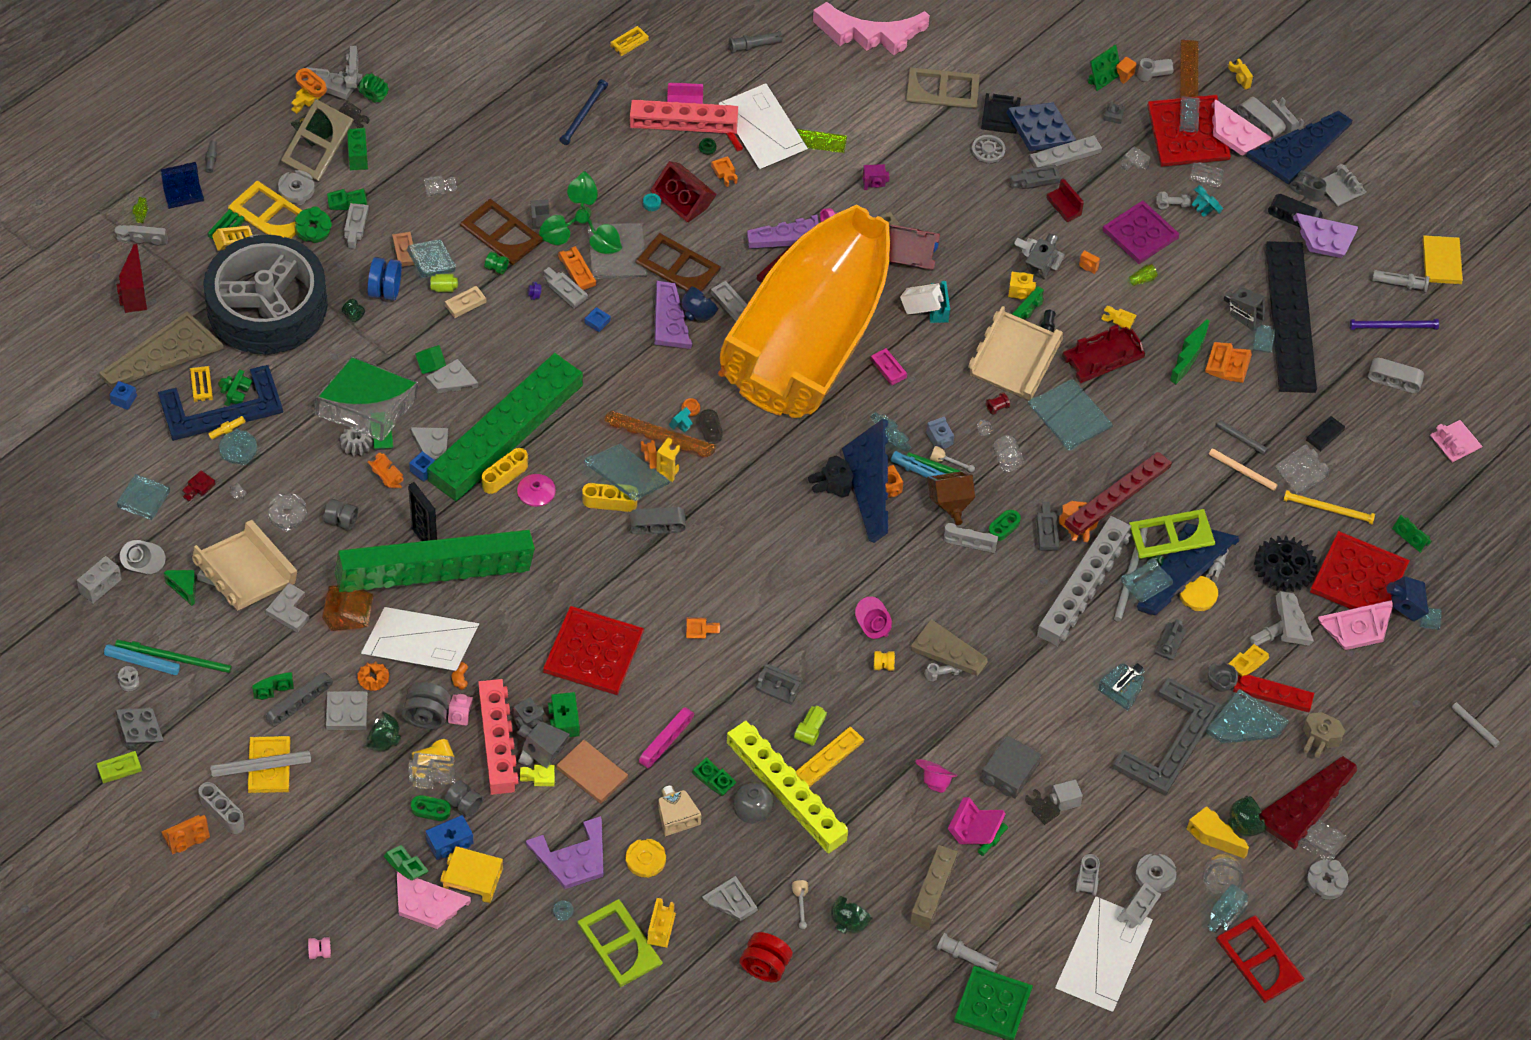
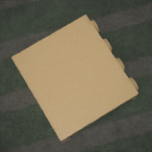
[968,306,1063,401]
[192,520,297,611]

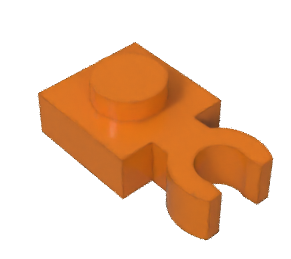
[711,156,738,187]

